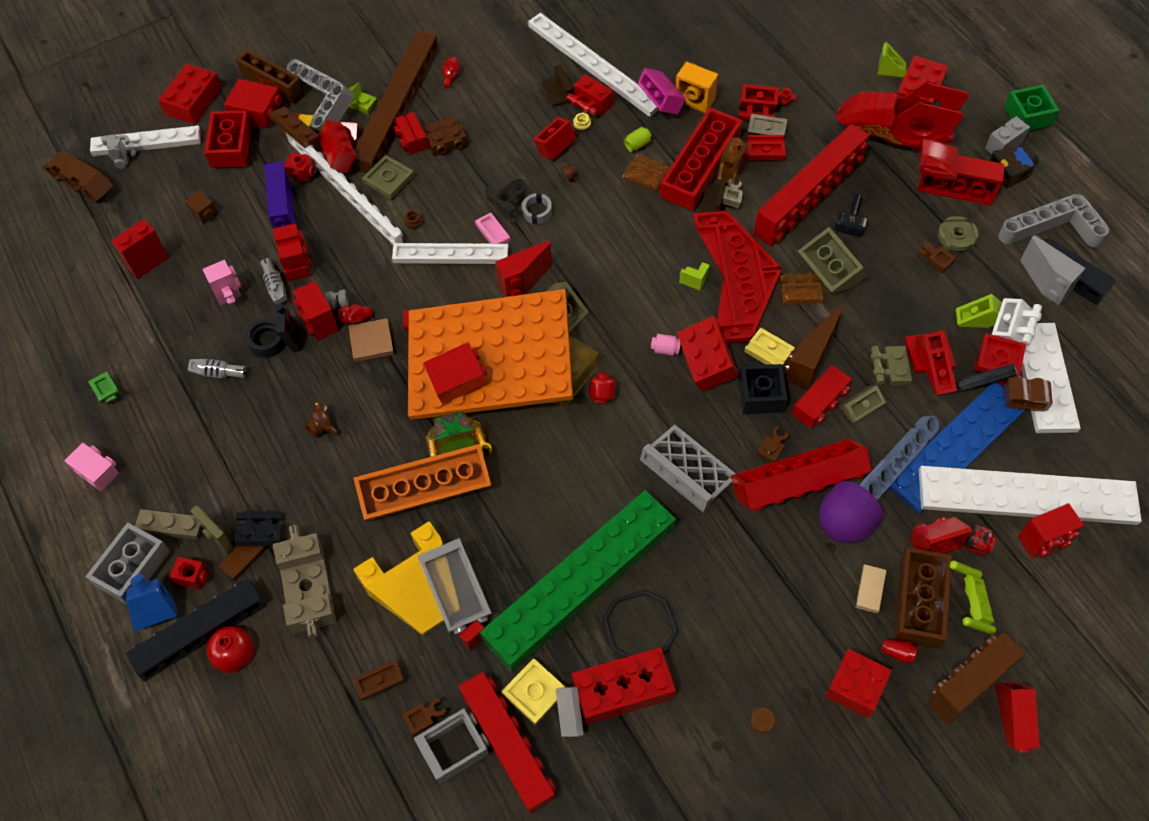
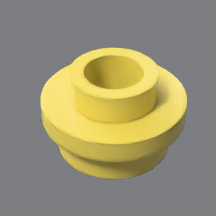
[573,113,591,130]

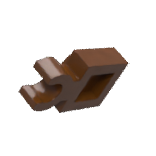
[755,427,789,463]
[402,698,447,737]

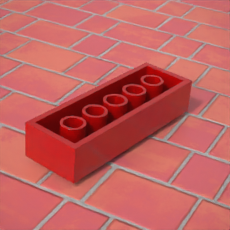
[660,107,743,211]
[731,439,872,511]

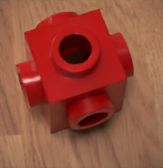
[284,152,317,182]

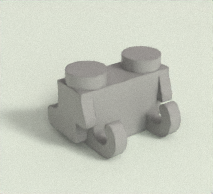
[101,135,136,169]

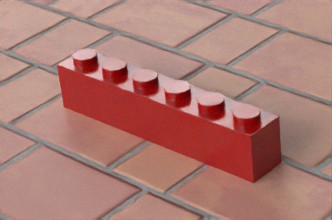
[459,672,556,815]

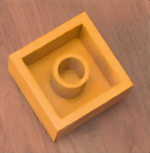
[676,62,719,113]

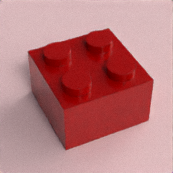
[293,281,339,341]
[1018,503,1085,559]
[825,649,892,719]

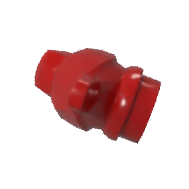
[338,304,373,325]

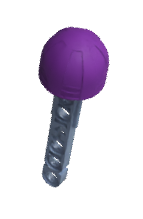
[820,416,939,543]

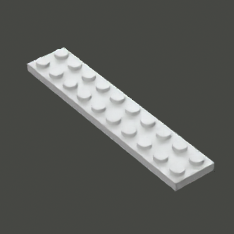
[919,466,1142,525]

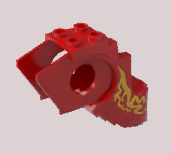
[836,81,970,151]

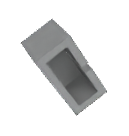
[985,116,1030,154]

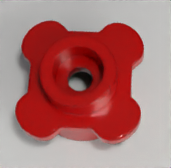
[778,88,796,106]

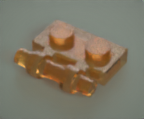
[623,154,670,191]
[779,272,823,304]

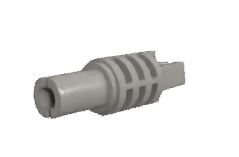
[261,258,287,305]
[188,359,246,379]

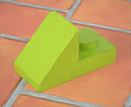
[348,82,378,115]

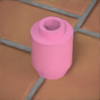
[651,334,680,356]

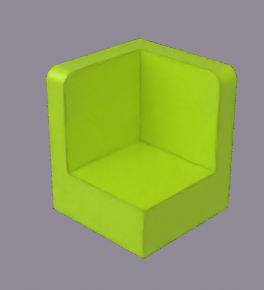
[679,262,709,291]

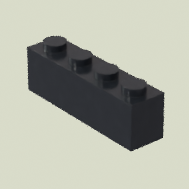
[1044,237,1116,305]

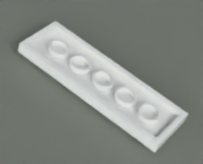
[1021,323,1081,433]

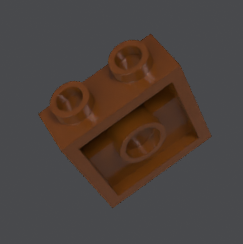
[422,116,467,157]

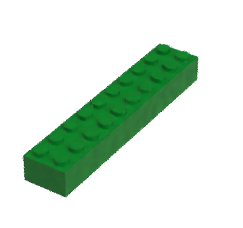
[480,490,676,673]

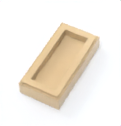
[855,564,886,614]

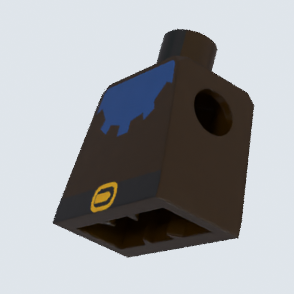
[989,147,1039,189]

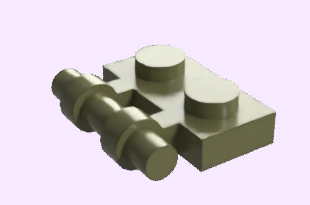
[870,346,912,385]

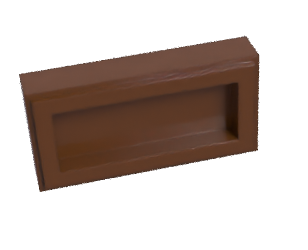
[218,546,266,581]

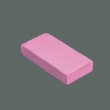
[475,213,511,244]

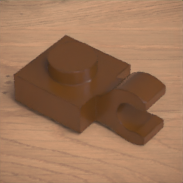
[919,241,956,273]

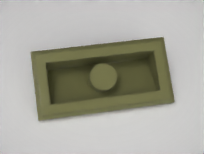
[839,385,886,423]

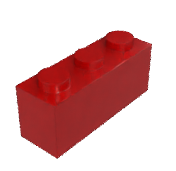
[319,120,356,173]
[792,365,852,429]

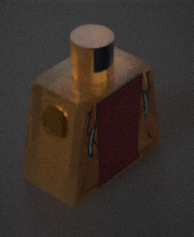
[717,138,749,184]

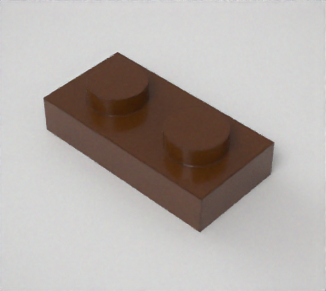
[353,659,405,702]

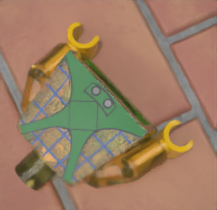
[426,412,492,457]

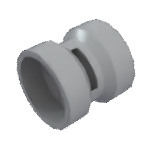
[325,289,349,311]

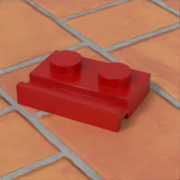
[747,135,786,160]

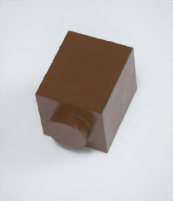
[184,190,218,224]

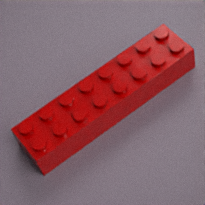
[753,124,869,247]

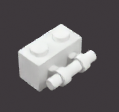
[992,298,1042,345]

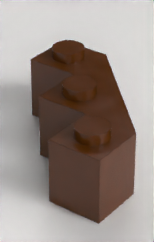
[42,150,114,203]

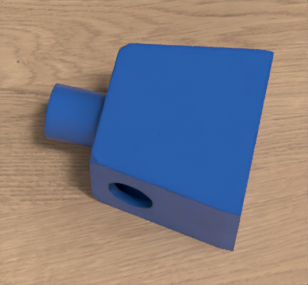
[126,574,177,631]

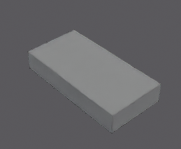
[556,687,583,737]

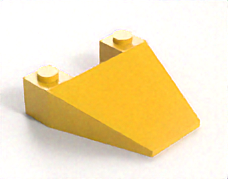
[353,522,460,635]

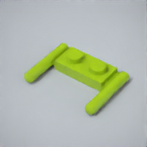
[949,561,996,635]

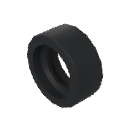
[245,319,285,358]

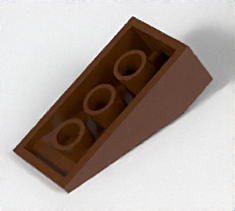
[784,305,844,390]

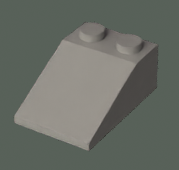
[1020,235,1085,305]

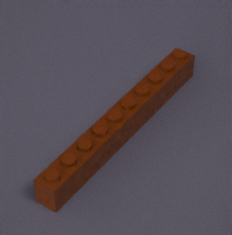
[352,31,438,173]

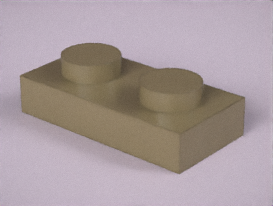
[748,114,787,135]

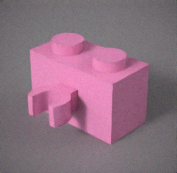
[202,260,242,305]

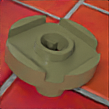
[937,216,978,252]

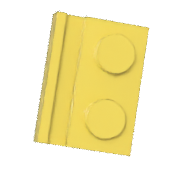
[744,328,795,366]

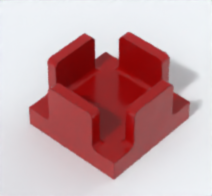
[974,333,1026,386]

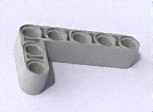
[287,59,354,132]
[998,194,1109,247]

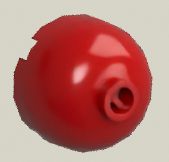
[206,626,255,674]

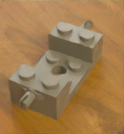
[273,525,337,638]

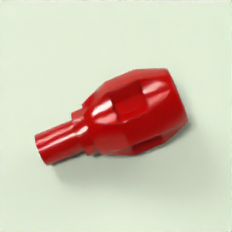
[443,57,460,88]

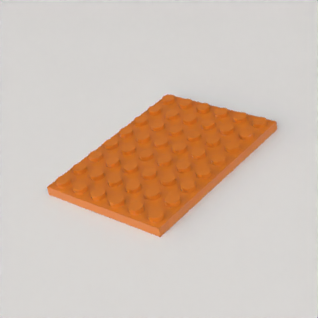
[408,289,573,420]

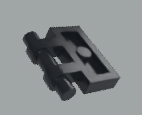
[275,304,301,353]
[235,510,281,546]

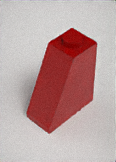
[995,682,1039,752]

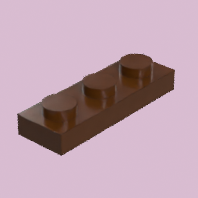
[270,106,319,148]

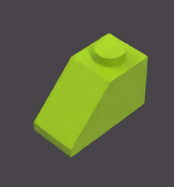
[956,294,1002,328]

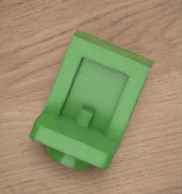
[88,372,120,404]

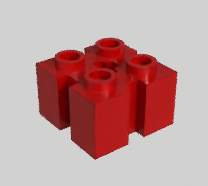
[273,223,312,282]

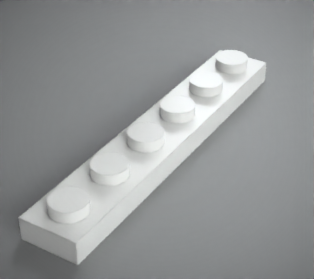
[90,126,201,156]
[392,243,508,264]

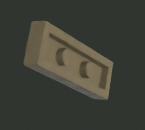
[135,509,202,540]

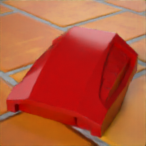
[919,137,958,180]

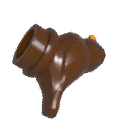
[304,403,338,437]

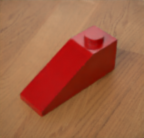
[915,330,957,395]

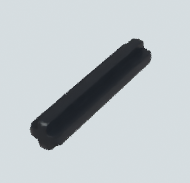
[955,364,1017,392]

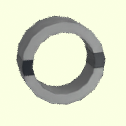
[522,193,552,224]

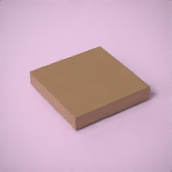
[348,318,394,362]

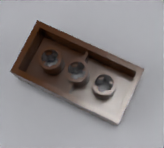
[893,547,952,649]
[927,632,1025,725]

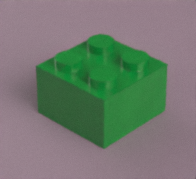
[1004,84,1060,131]

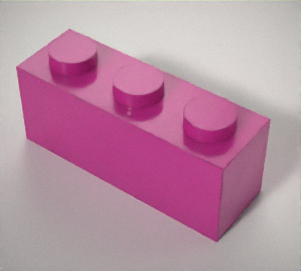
[638,68,686,114]

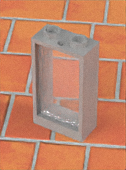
[418,538,491,634]

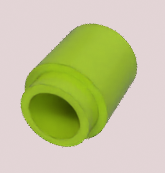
[624,127,652,152]

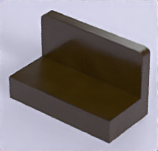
[542,65,573,107]
[700,176,726,213]

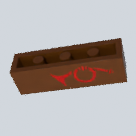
[236,49,305,103]

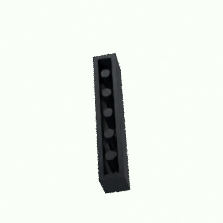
[125,578,266,682]

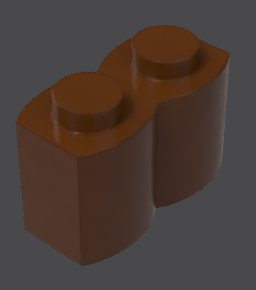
[1004,376,1053,411]

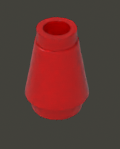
[881,639,918,664]

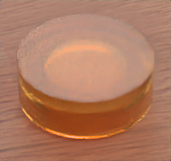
[750,707,775,733]

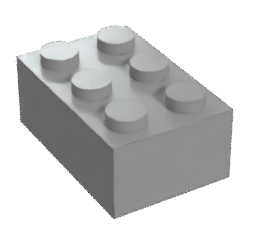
[85,522,170,605]

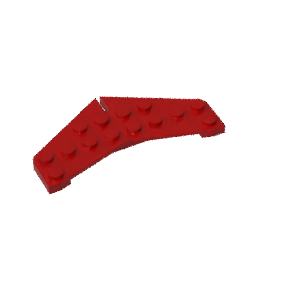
[693,211,781,344]

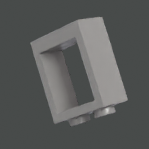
[414,708,490,785]

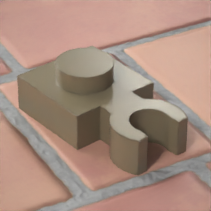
[721,179,743,209]

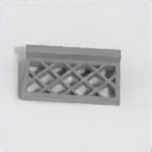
[640,425,736,513]

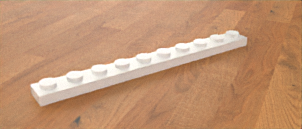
[528,13,659,117]
[286,133,403,245]

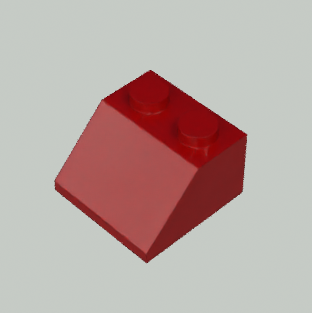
[909,517,972,554]

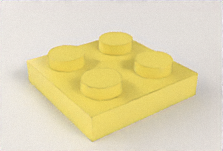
[502,658,565,726]

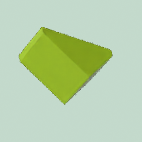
[878,42,907,77]

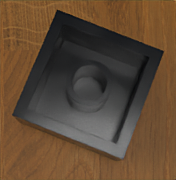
[738,364,787,414]

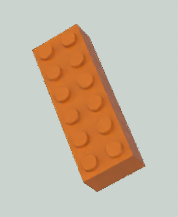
[353,444,491,522]

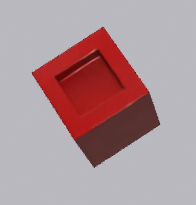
[169,557,209,590]

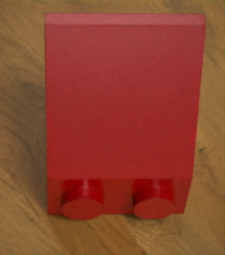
[495,240,552,297]

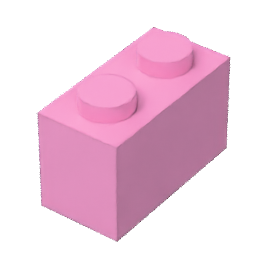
[64,443,119,491]

